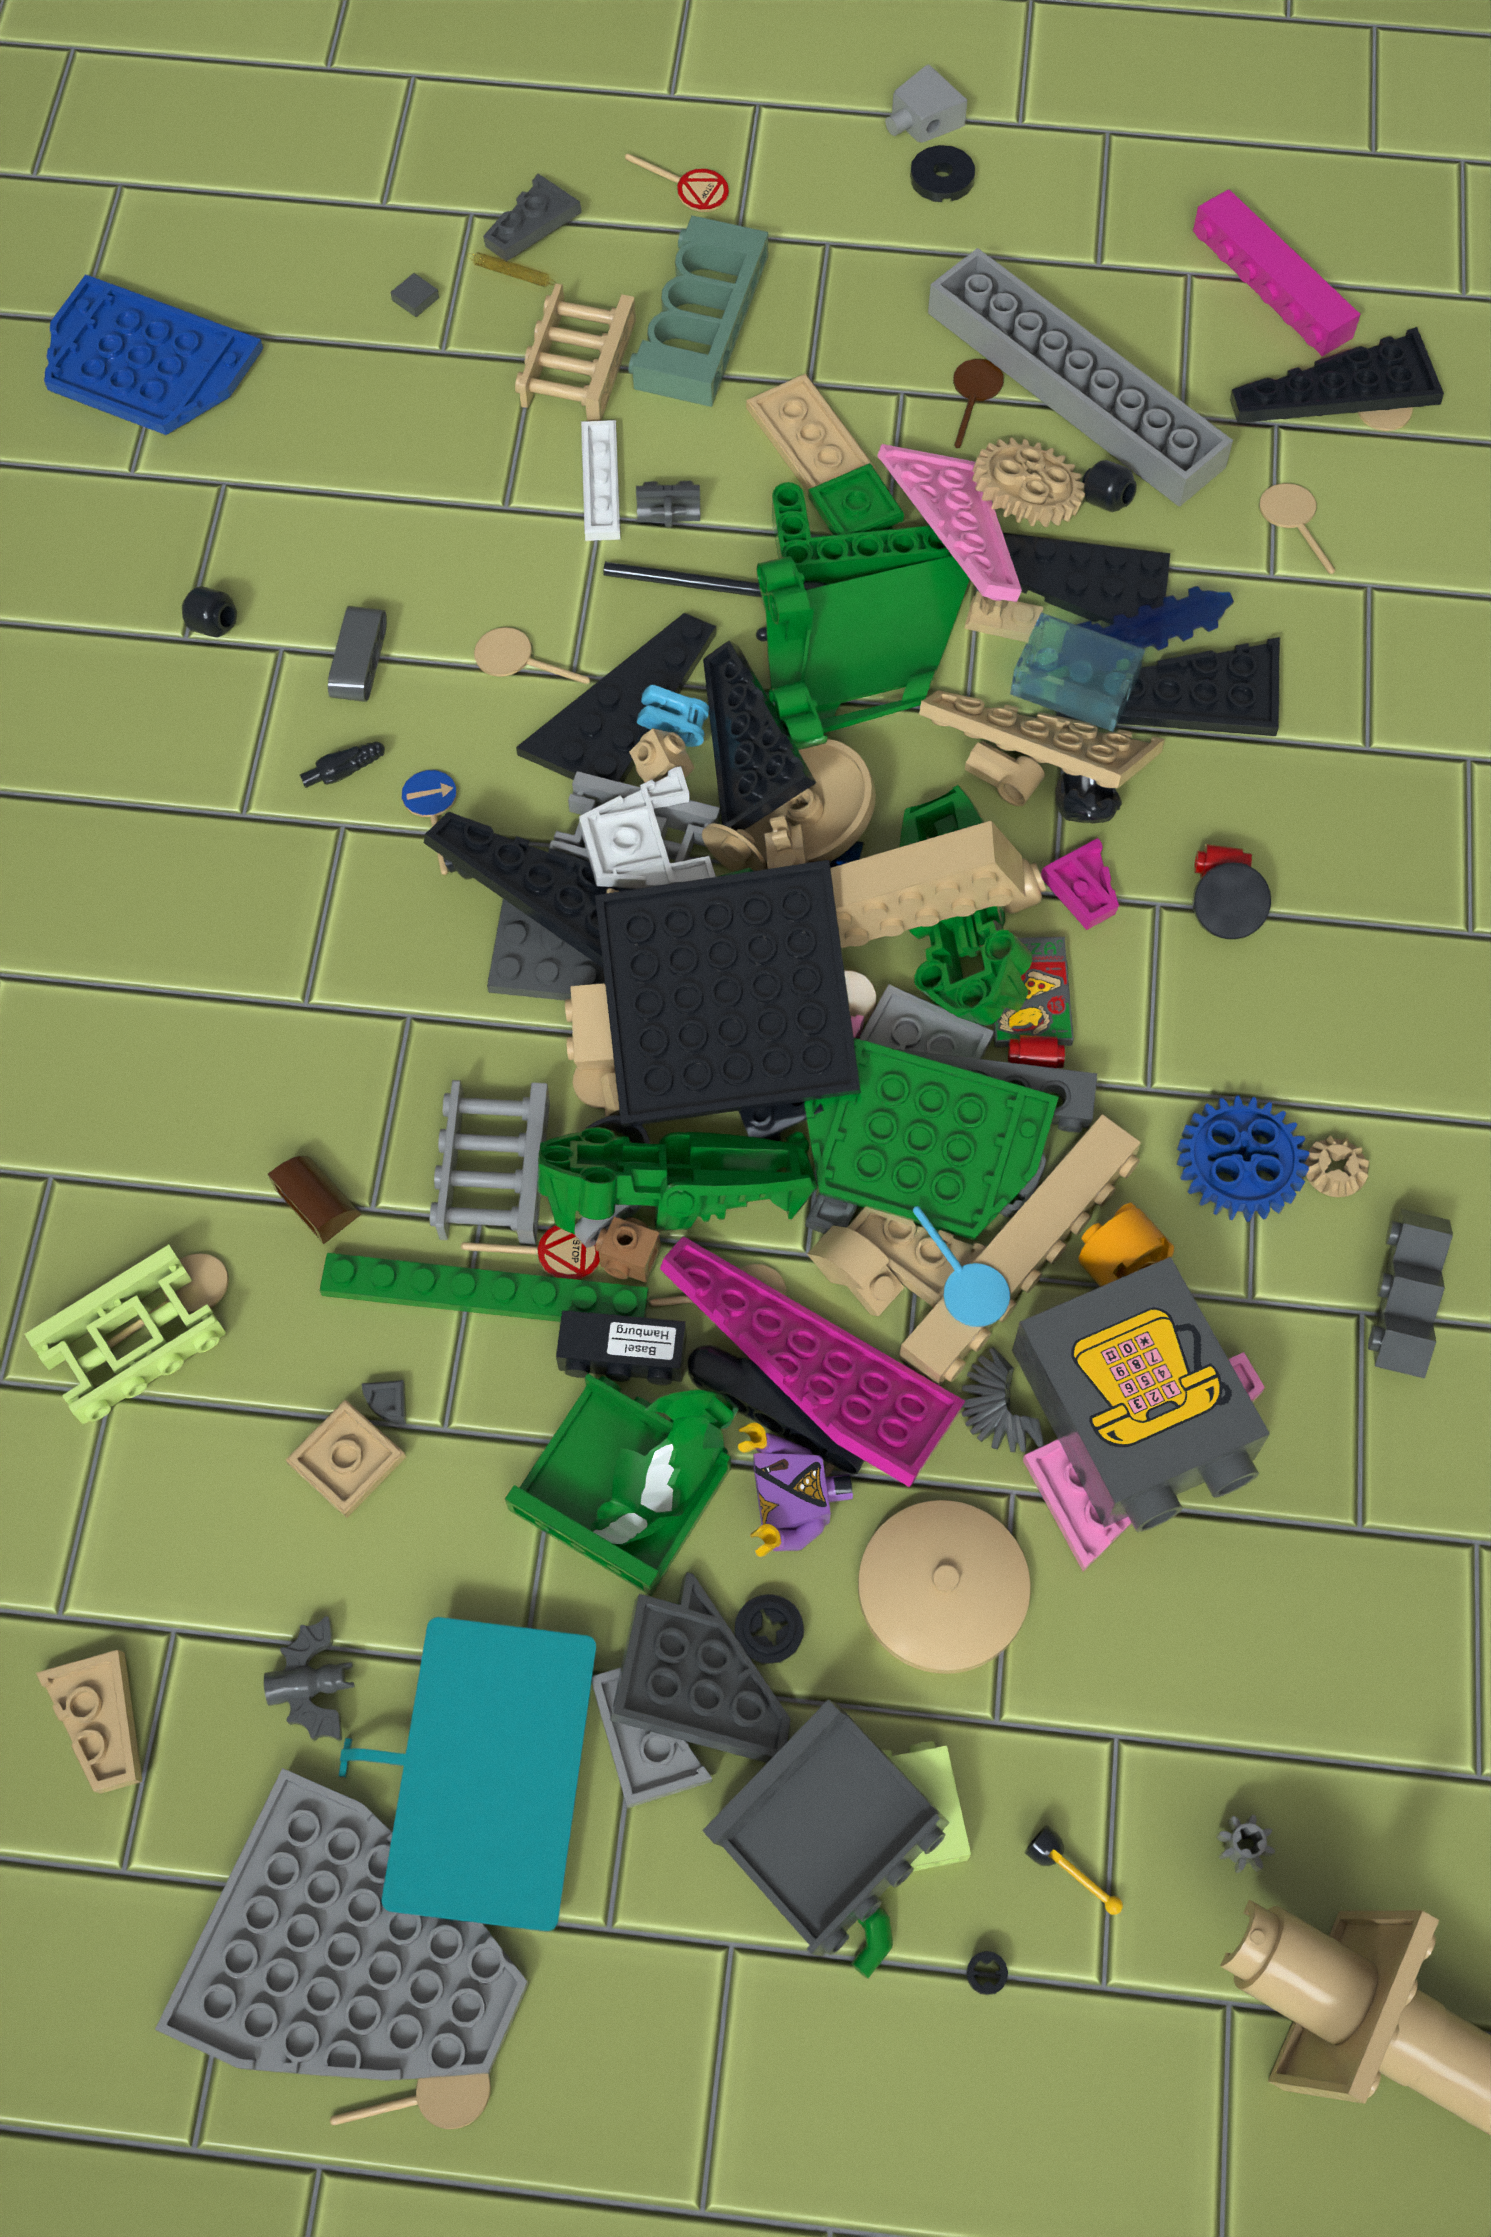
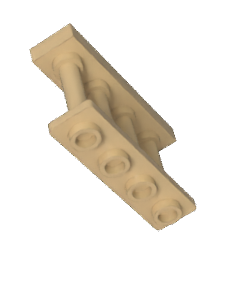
[515,283,636,421]

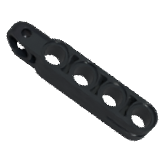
[688,1344,865,1474]

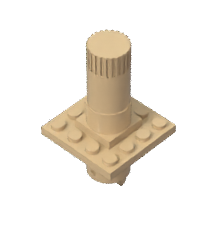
[1220,1900,1491,2136]

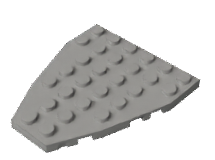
[155,1768,529,2081]

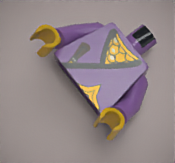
[738,1423,853,1557]

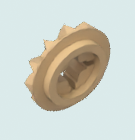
[1304,1136,1369,1197]

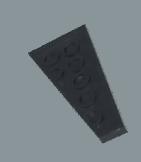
[1230,327,1444,423]
[1002,532,1171,649]
[516,613,716,783]
[1056,637,1280,736]
[703,640,816,831]
[423,811,635,968]

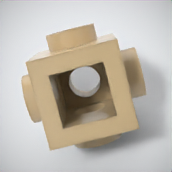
[630,728,695,783]

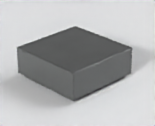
[390,273,439,317]
[805,1193,858,1234]

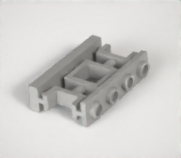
[549,771,720,863]

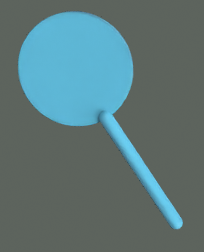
[913,1206,1010,1327]

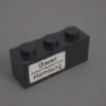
[556,1310,687,1385]

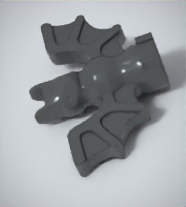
[264,1616,355,1741]

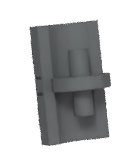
[636,481,700,528]

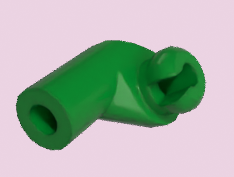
[851,1908,893,1979]

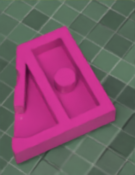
[1040,838,1119,930]

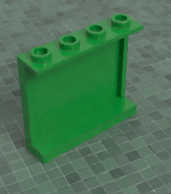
[505,1374,731,1596]

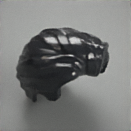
[1055,772,1122,823]

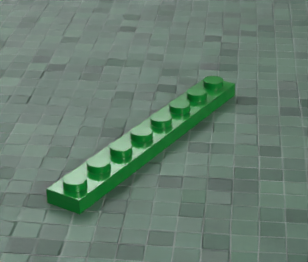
[319,1253,649,1322]

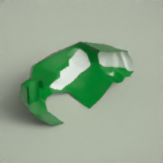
[590,1389,738,1545]

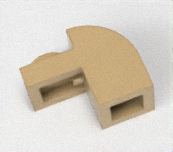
[807,1225,905,1316]

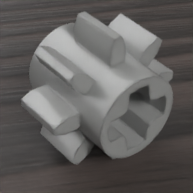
[1216,1815,1275,1873]

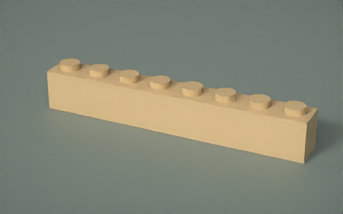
[899,1114,1141,1386]

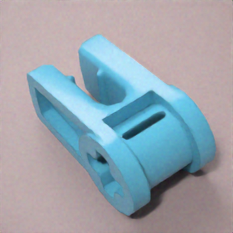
[637,685,709,747]

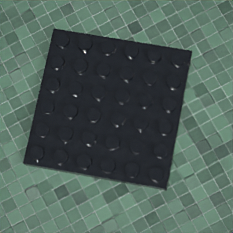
[595,860,861,1127]

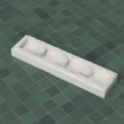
[581,420,620,541]

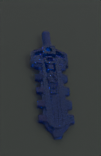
[1023,586,1234,681]

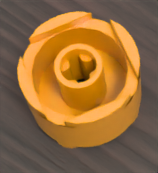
[1079,1202,1174,1287]

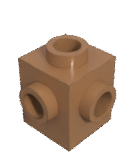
[595,1217,661,1283]

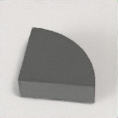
[362,1380,406,1424]

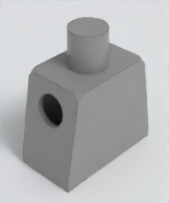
[885,64,967,143]

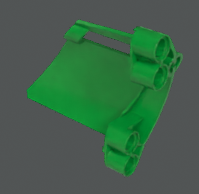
[757,556,970,750]

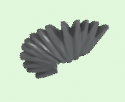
[961,1347,1044,1453]

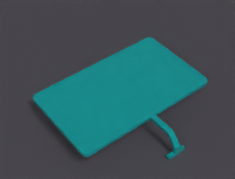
[339,1617,596,1932]

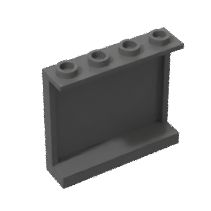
[702,1699,950,1956]

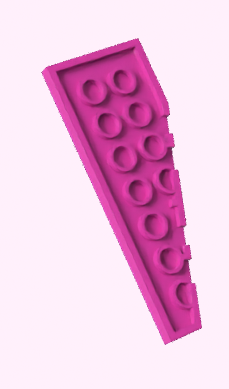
[660,1236,965,1487]

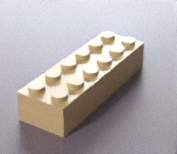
[831,821,1026,948]

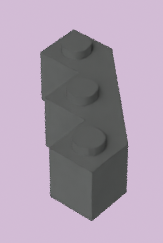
[1368,1208,1453,1378]

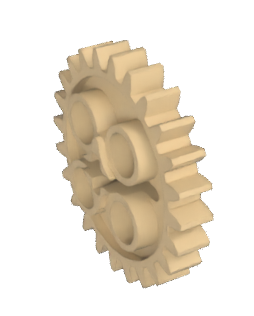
[972,438,1085,527]

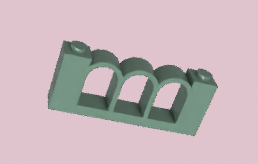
[628,215,768,407]

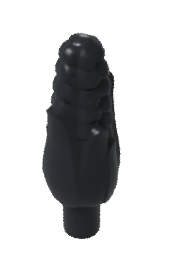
[300,741,385,788]

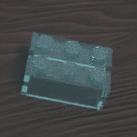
[1010,612,1145,732]

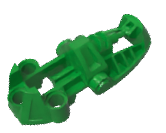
[899,785,1032,1026]
[537,1127,817,1234]

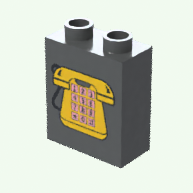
[1012,1257,1270,1532]

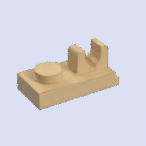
[964,591,1044,644]
[764,815,808,869]

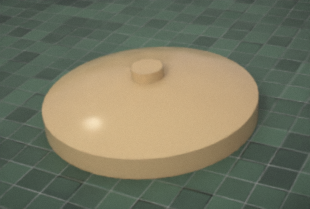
[744,739,876,869]
[858,1500,1030,1674]

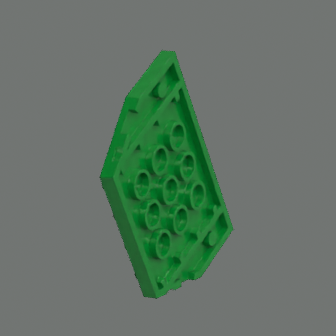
[804,1038,1059,1240]

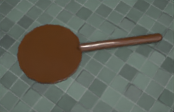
[953,359,1004,448]

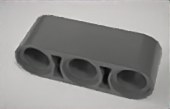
[328,606,387,702]

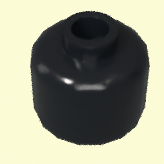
[1082,460,1137,512]
[182,586,237,638]

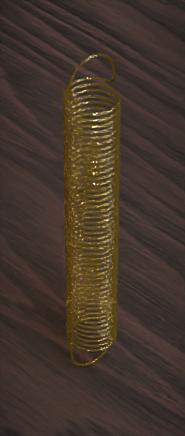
[467,252,556,287]

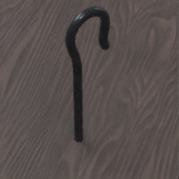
[603,561,829,642]

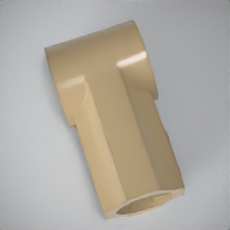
[965,741,1045,806]

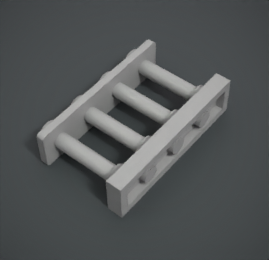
[430,1080,550,1246]

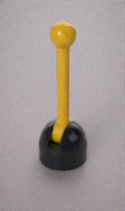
[1024,1825,1123,1915]

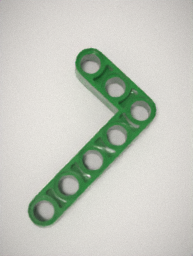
[772,482,952,584]

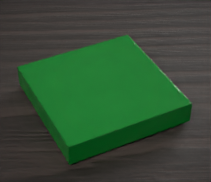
[808,463,904,535]

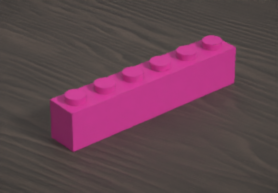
[1193,189,1361,357]

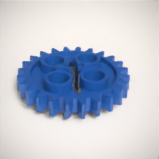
[1177,1096,1309,1222]

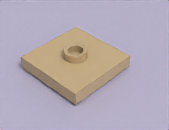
[286,1400,406,1518]

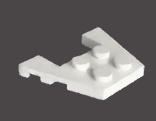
[579,766,716,889]

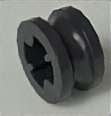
[966,1951,1008,1995]

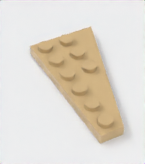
[919,690,1165,789]

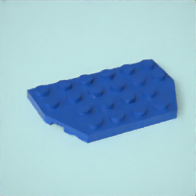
[44,274,263,435]

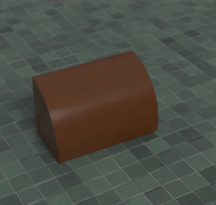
[268,1156,362,1244]

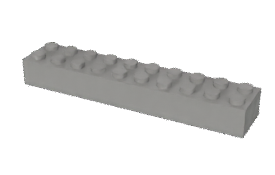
[928,248,1233,507]

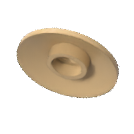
[702,823,767,872]

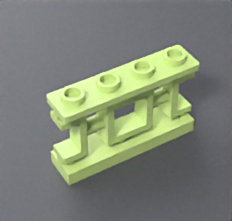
[24,1244,226,1424]

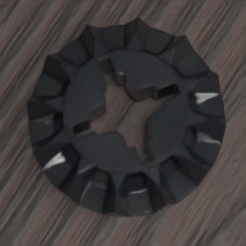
[735,1594,804,1665]

